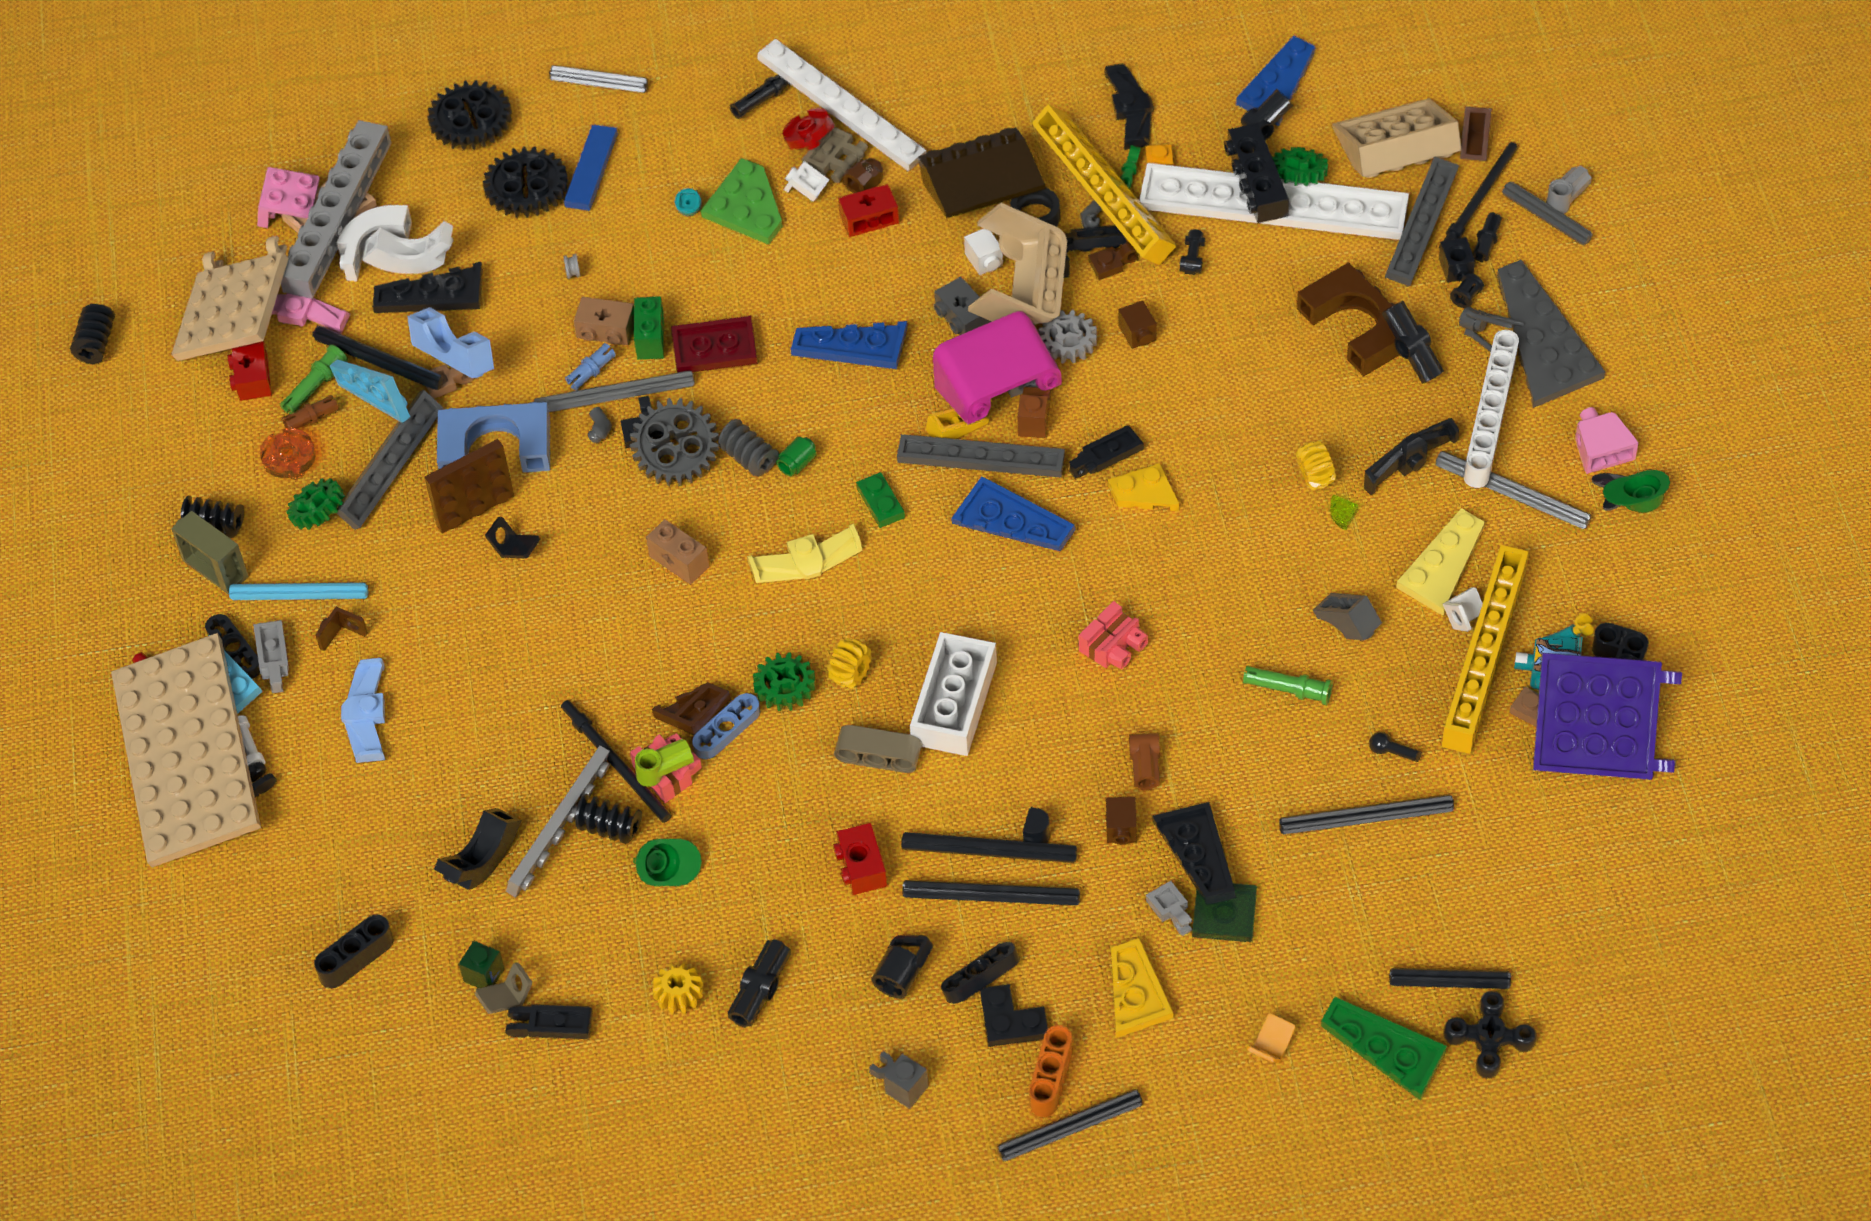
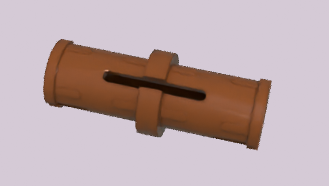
[282,395,338,433]

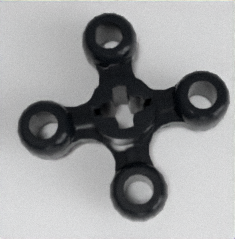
[1443,991,1537,1079]

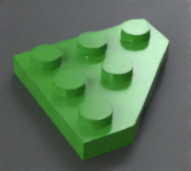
[701,158,782,245]

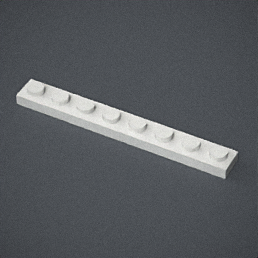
[758,39,926,171]

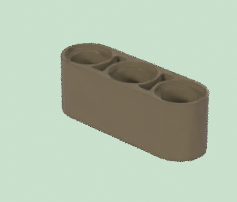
[834,725,922,773]

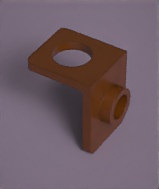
[316,606,368,651]

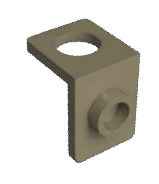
[475,962,532,1014]

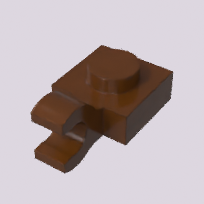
[1088,242,1138,280]

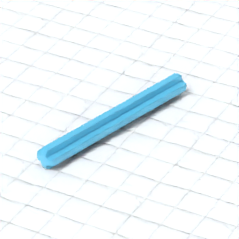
[229,583,368,600]

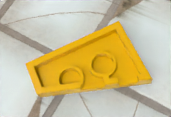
[1111,938,1173,1038]

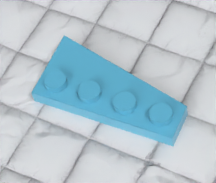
[329,359,410,423]

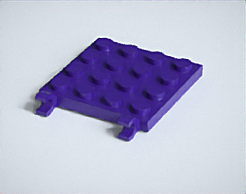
[1533,652,1682,780]

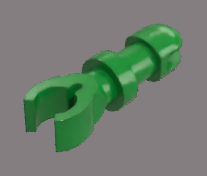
[1120,145,1141,189]

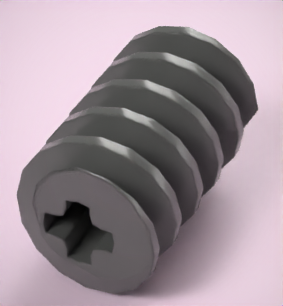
[718,419,779,476]

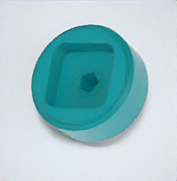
[675,188,702,216]

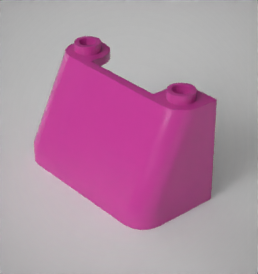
[933,311,1062,425]

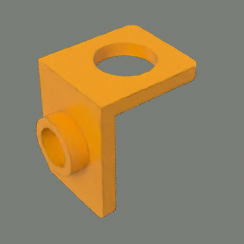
[1246,1014,1296,1063]

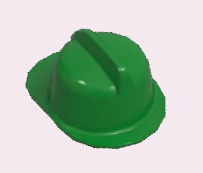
[1603,470,1670,513]
[633,839,702,886]

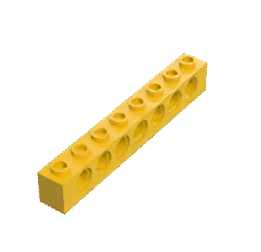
[1032,104,1177,265]
[1442,545,1529,754]

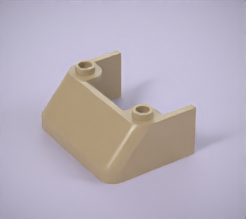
[968,203,1067,324]

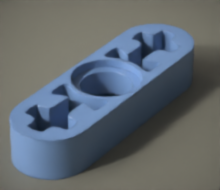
[692,693,760,759]

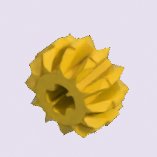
[1296,441,1336,490]
[827,638,872,689]
[652,962,704,1015]

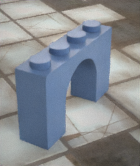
[437,402,550,473]

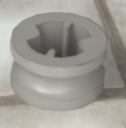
[563,254,580,279]

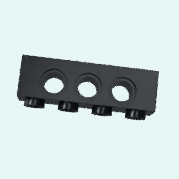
[1224,123,1289,223]

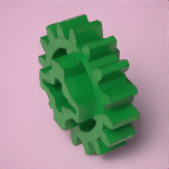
[1272,147,1328,186]
[286,478,345,530]
[753,652,815,711]

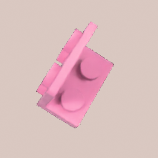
[257,167,319,228]

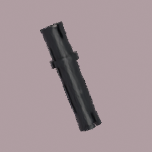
[730,75,791,119]

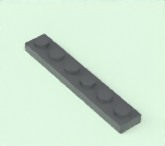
[1385,156,1459,287]
[336,390,443,530]
[897,434,1065,478]

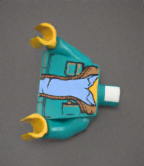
[1514,613,1594,690]

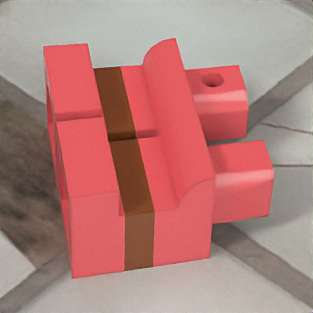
[1079,601,1148,669]
[630,733,702,803]

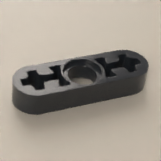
[205,614,260,679]
[941,942,1020,1004]

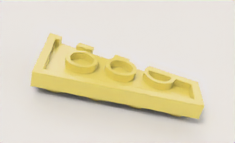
[1396,508,1485,616]

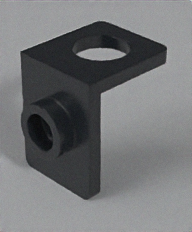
[485,517,540,558]

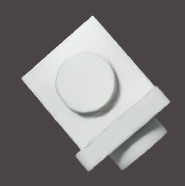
[784,161,829,202]

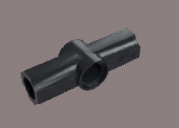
[1382,300,1444,384]
[727,939,791,1028]

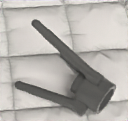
[1459,307,1524,352]

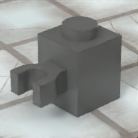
[869,1051,928,1109]

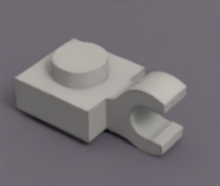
[1146,881,1192,936]

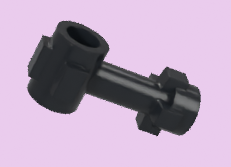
[1179,229,1205,275]

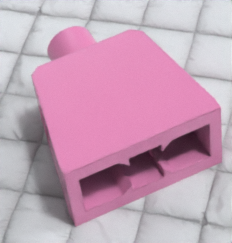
[1575,407,1638,474]

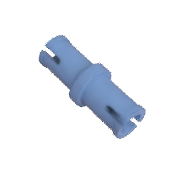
[565,343,616,390]

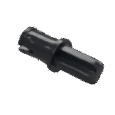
[1472,212,1502,262]

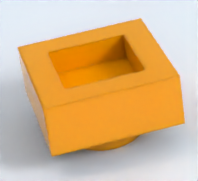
[1145,144,1173,166]

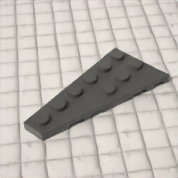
[1497,260,1605,408]

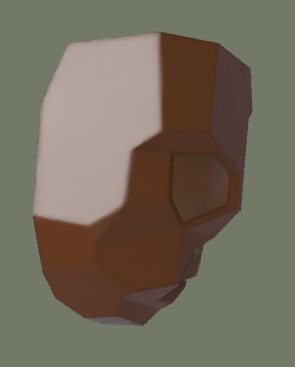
[843,158,883,193]

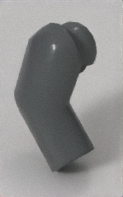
[1080,200,1102,228]
[588,407,612,443]

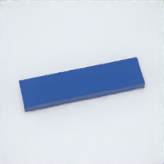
[564,124,618,211]

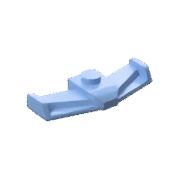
[341,658,385,763]

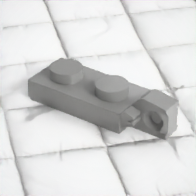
[253,620,289,693]

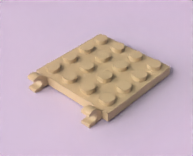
[171,236,289,361]

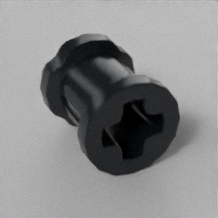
[1450,273,1484,309]

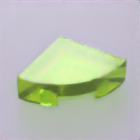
[1330,495,1358,530]

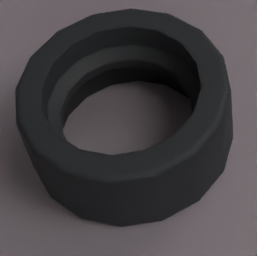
[1010,188,1060,227]

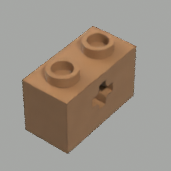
[574,297,634,345]
[646,519,709,585]

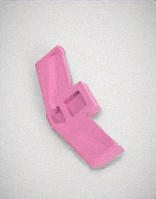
[272,293,350,334]

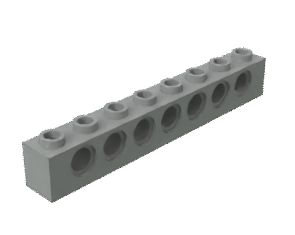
[281,120,391,299]

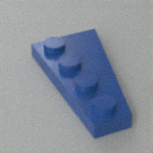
[791,321,908,369]
[951,476,1075,551]

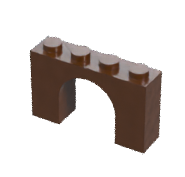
[1297,262,1400,377]

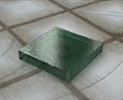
[1192,883,1257,942]

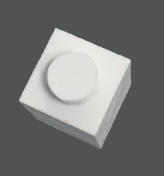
[964,229,1003,275]

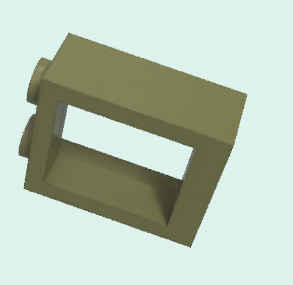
[171,511,249,595]

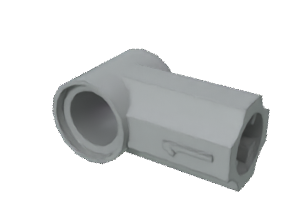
[1546,165,1592,214]

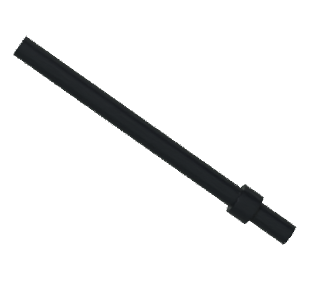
[1439,142,1518,250]
[561,700,671,823]

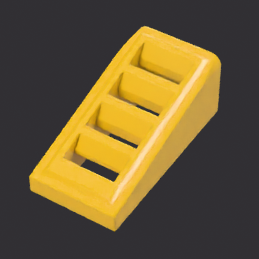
[926,408,989,439]

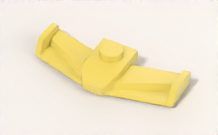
[747,524,862,583]

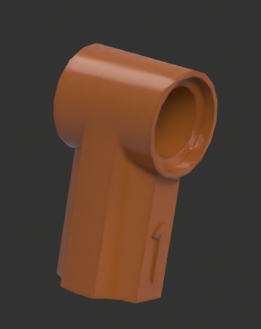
[1129,733,1160,790]

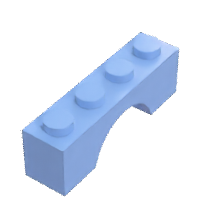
[407,307,494,378]

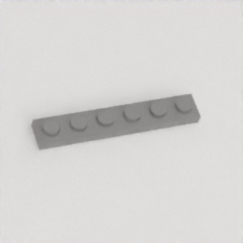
[506,746,610,898]

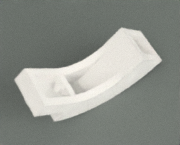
[337,205,412,281]
[362,221,453,274]

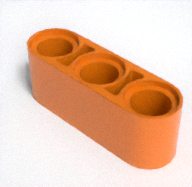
[1029,1025,1072,1117]

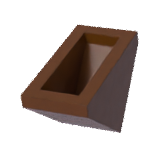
[1460,106,1492,161]

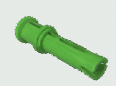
[280,345,348,414]
[1243,665,1333,706]

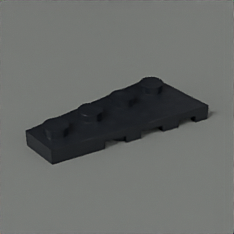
[373,262,483,313]
[1152,802,1236,905]

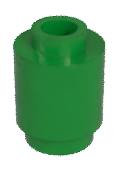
[776,436,816,477]

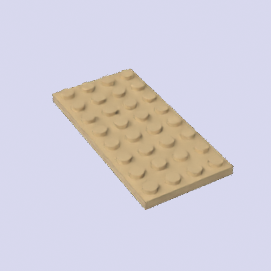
[111,633,261,867]

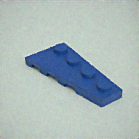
[1236,36,1315,127]

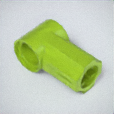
[635,739,694,787]

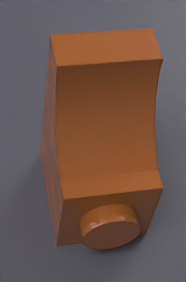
[1017,387,1051,438]

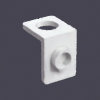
[1443,587,1483,632]

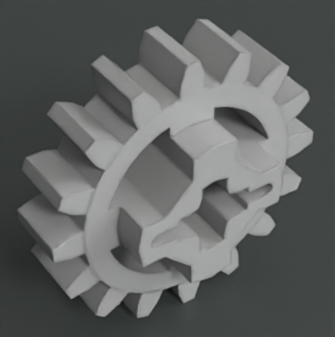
[1039,310,1097,363]

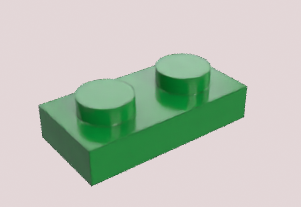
[856,472,905,528]

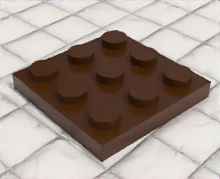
[424,439,514,534]

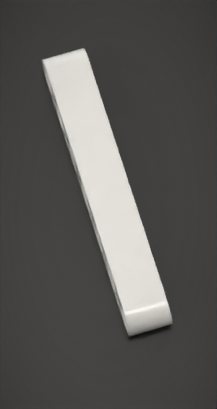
[1464,330,1519,488]

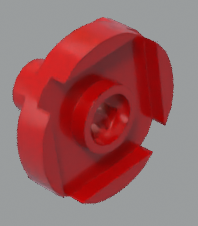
[782,108,835,150]

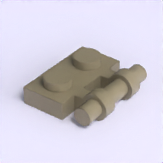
[802,127,868,183]

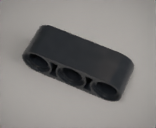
[314,915,394,989]

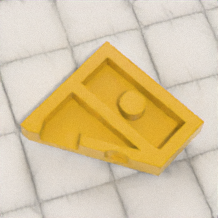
[1108,463,1179,511]

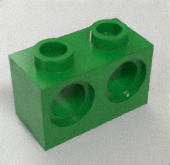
[634,296,664,360]

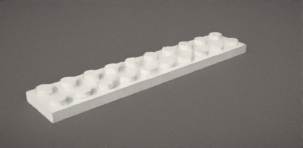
[1139,163,1409,240]

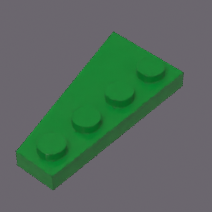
[1321,996,1447,1101]

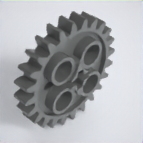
[630,398,719,486]

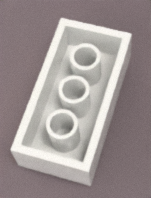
[910,632,997,756]

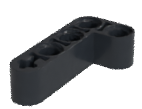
[1592,623,1649,660]

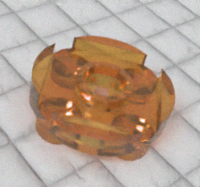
[260,428,316,480]

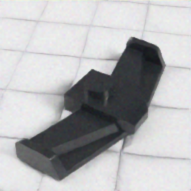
[1105,64,1154,150]
[1364,418,1459,495]

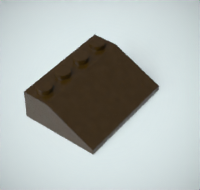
[918,127,1046,218]

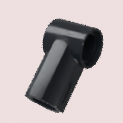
[1241,89,1293,140]

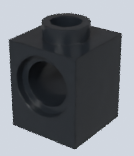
[1439,237,1475,283]

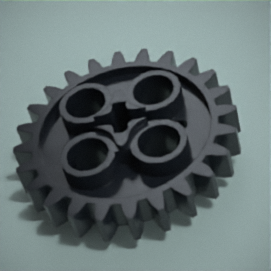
[428,80,512,150]
[483,146,568,218]

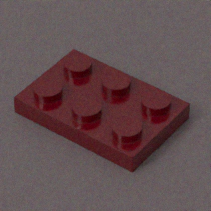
[671,316,758,373]

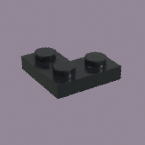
[980,984,1048,1047]

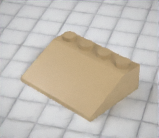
[1332,98,1461,177]

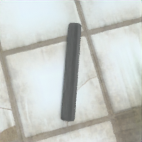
[1502,182,1593,245]

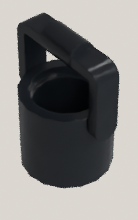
[871,935,933,999]

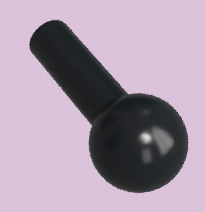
[1369,732,1422,762]

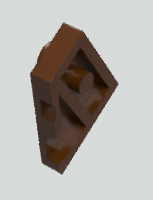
[651,682,731,735]

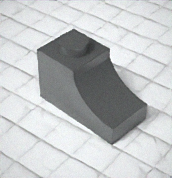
[1313,593,1382,641]

